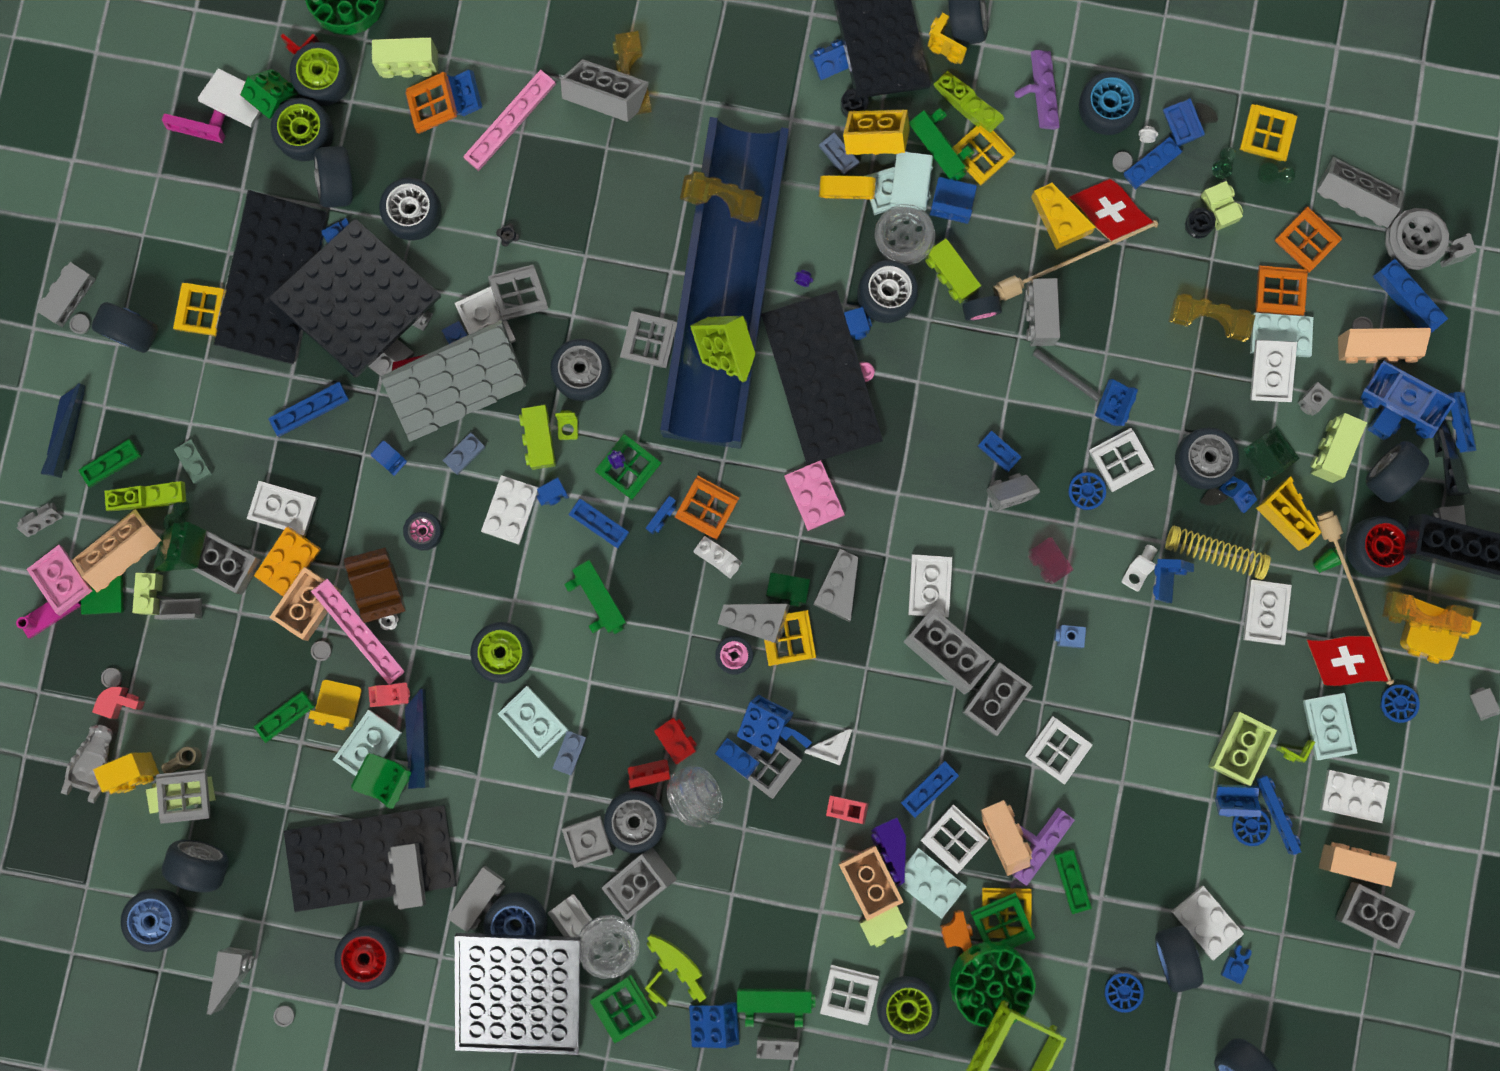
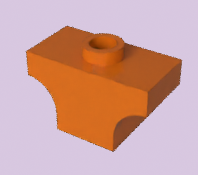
[940,910,973,952]

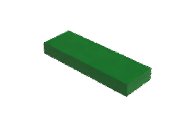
[78,439,141,488]
[254,691,316,743]
[1053,849,1092,914]

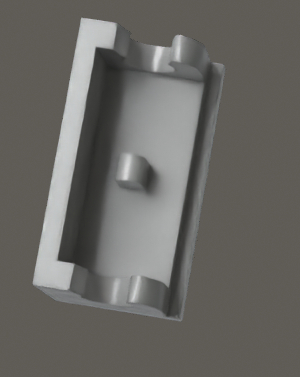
[1440,233,1477,268]
[756,1037,799,1060]

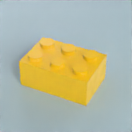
[843,110,910,155]
[93,752,159,794]

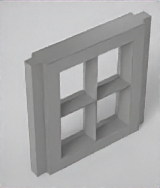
[488,265,548,321]
[620,311,677,368]
[734,742,802,799]
[156,769,211,824]

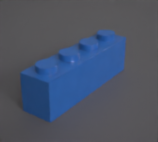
[1373,259,1448,332]

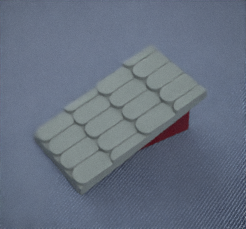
[381,320,526,442]

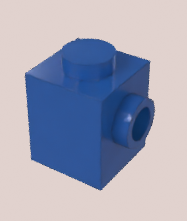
[844,307,872,340]
[1367,407,1403,440]

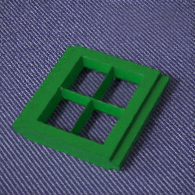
[595,434,662,500]
[970,892,1035,948]
[590,974,657,1043]

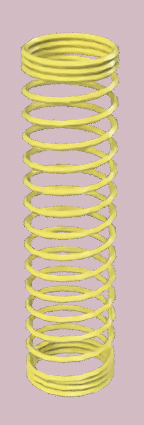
[1165,525,1271,580]

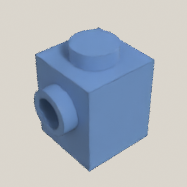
[1054,625,1086,648]

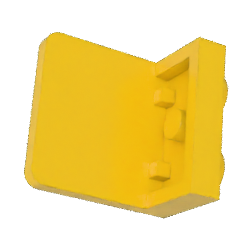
[927,13,967,64]
[309,680,362,730]

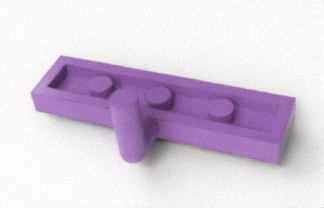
[1014,50,1060,130]
[1011,808,1075,886]

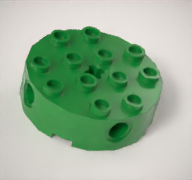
[305,0,385,35]
[949,941,1036,1028]

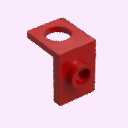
[280,34,320,55]

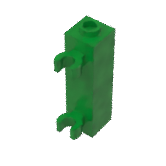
[909,108,975,181]
[564,560,627,634]
[737,989,816,1027]

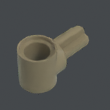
[161,747,202,774]

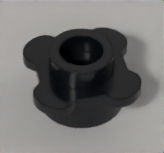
[496,224,519,247]

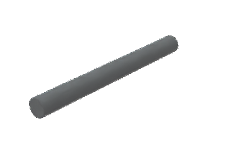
[1033,349,1101,402]

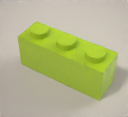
[925,238,981,303]
[519,405,556,470]

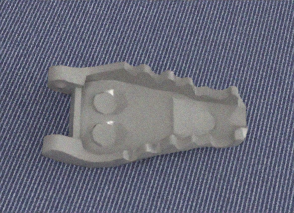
[61,725,113,803]

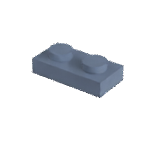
[819,133,859,176]
[443,433,486,475]
[553,731,587,776]

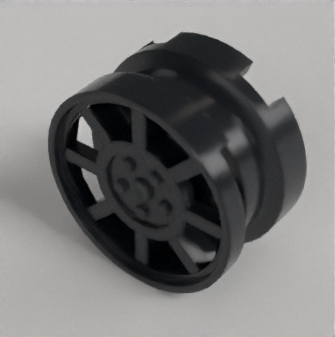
[840,89,869,118]
[1185,208,1216,239]

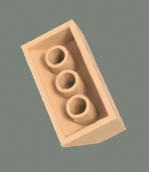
[1338,328,1431,364]
[71,509,162,592]

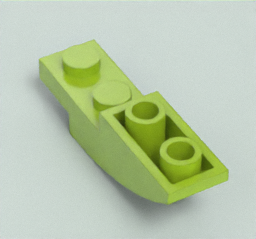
[933,71,1004,133]
[104,481,186,511]
[646,934,707,1002]

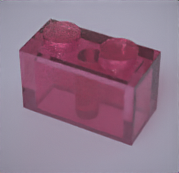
[1028,537,1074,585]

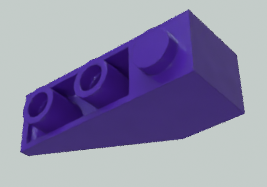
[871,818,906,887]

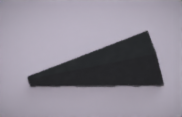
[1433,419,1471,497]

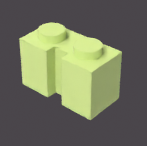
[1201,181,1243,231]
[132,573,163,615]
[859,906,908,947]

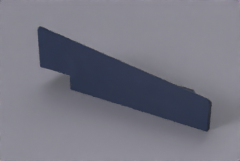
[41,383,86,478]
[405,689,430,789]

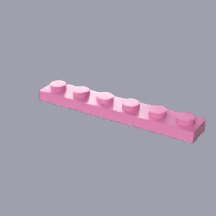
[463,69,556,171]
[311,579,405,685]

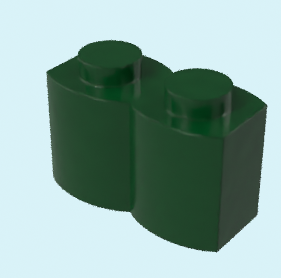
[766,572,810,607]

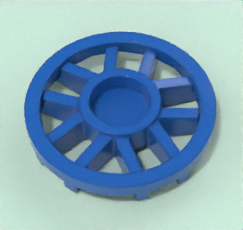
[1068,472,1106,510]
[1380,685,1420,723]
[1232,811,1271,846]
[1104,973,1144,1012]

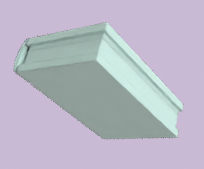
[890,152,933,211]

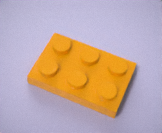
[254,526,321,597]

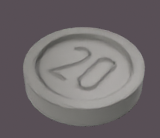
[1112,152,1133,172]
[69,314,90,334]
[1352,316,1373,329]
[311,641,332,661]
[101,668,122,688]
[273,1005,295,1027]

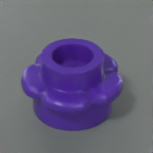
[794,270,813,287]
[607,450,625,469]

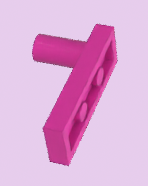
[162,109,225,143]
[16,601,81,638]

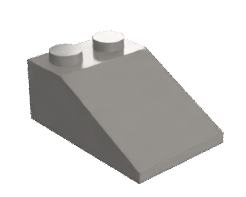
[986,473,1040,512]
[602,847,677,920]
[207,947,255,1015]

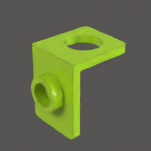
[555,410,578,440]
[1276,740,1315,762]
[645,969,668,1007]

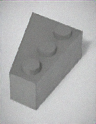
[813,549,858,622]
[717,604,790,643]

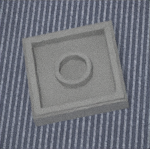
[562,816,613,868]

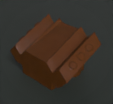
[344,547,406,623]

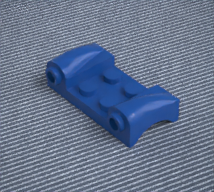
[1361,361,1456,439]

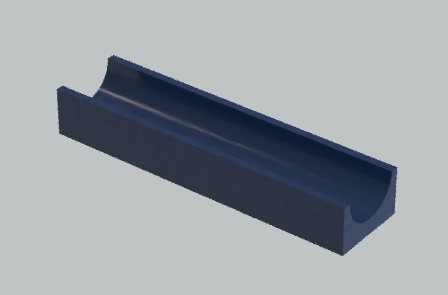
[660,117,789,449]

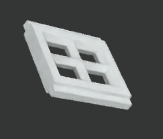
[1089,428,1154,492]
[1025,716,1092,785]
[920,805,989,874]
[820,965,879,1025]

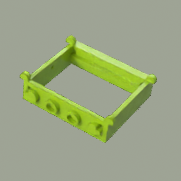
[966,1001,1066,1071]

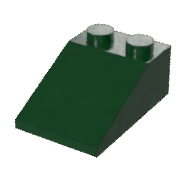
[153,522,207,572]

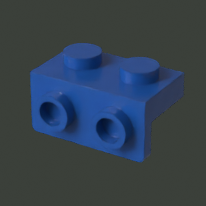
[809,39,849,80]
[447,70,483,116]
[1095,379,1138,426]
[1215,784,1261,818]

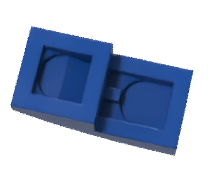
[780,726,812,749]

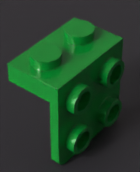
[240,69,299,119]
[351,753,412,809]

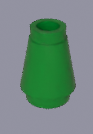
[1313,547,1342,574]

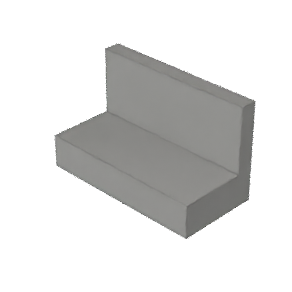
[155,599,202,620]

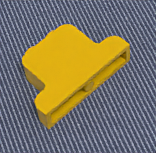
[1395,594,1482,664]

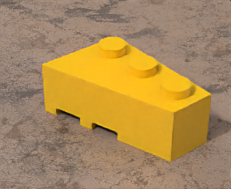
[1031,183,1096,249]
[1256,476,1321,551]

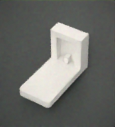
[694,536,742,579]

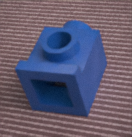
[536,478,569,506]

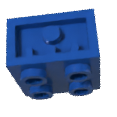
[930,177,977,224]
[1153,559,1194,603]
[737,695,794,754]
[689,1002,740,1048]

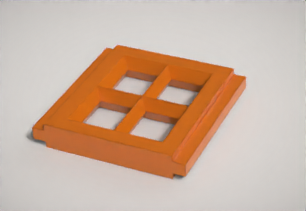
[406,72,457,134]
[1274,207,1342,273]
[1255,266,1308,316]
[675,475,740,540]

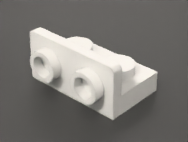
[548,894,597,939]

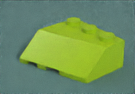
[690,316,755,382]

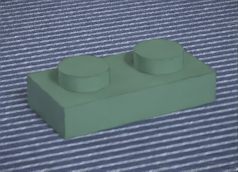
[174,440,212,484]

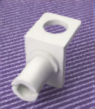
[1121,545,1158,592]

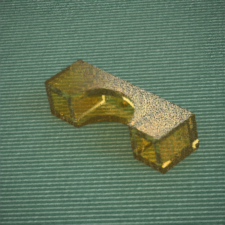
[613,31,652,115]
[680,171,762,223]
[1168,294,1256,342]
[1382,591,1474,637]

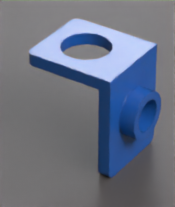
[370,440,407,476]
[1219,476,1257,513]

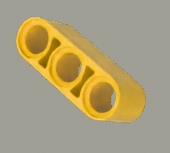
[819,176,876,199]

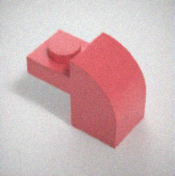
[368,683,410,707]
[92,687,145,719]
[826,796,869,824]

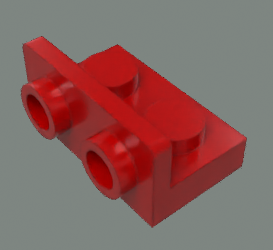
[654,717,697,765]
[628,759,671,788]

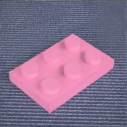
[784,460,845,531]
[26,545,92,616]

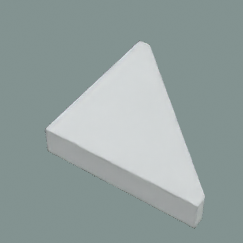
[804,729,852,765]

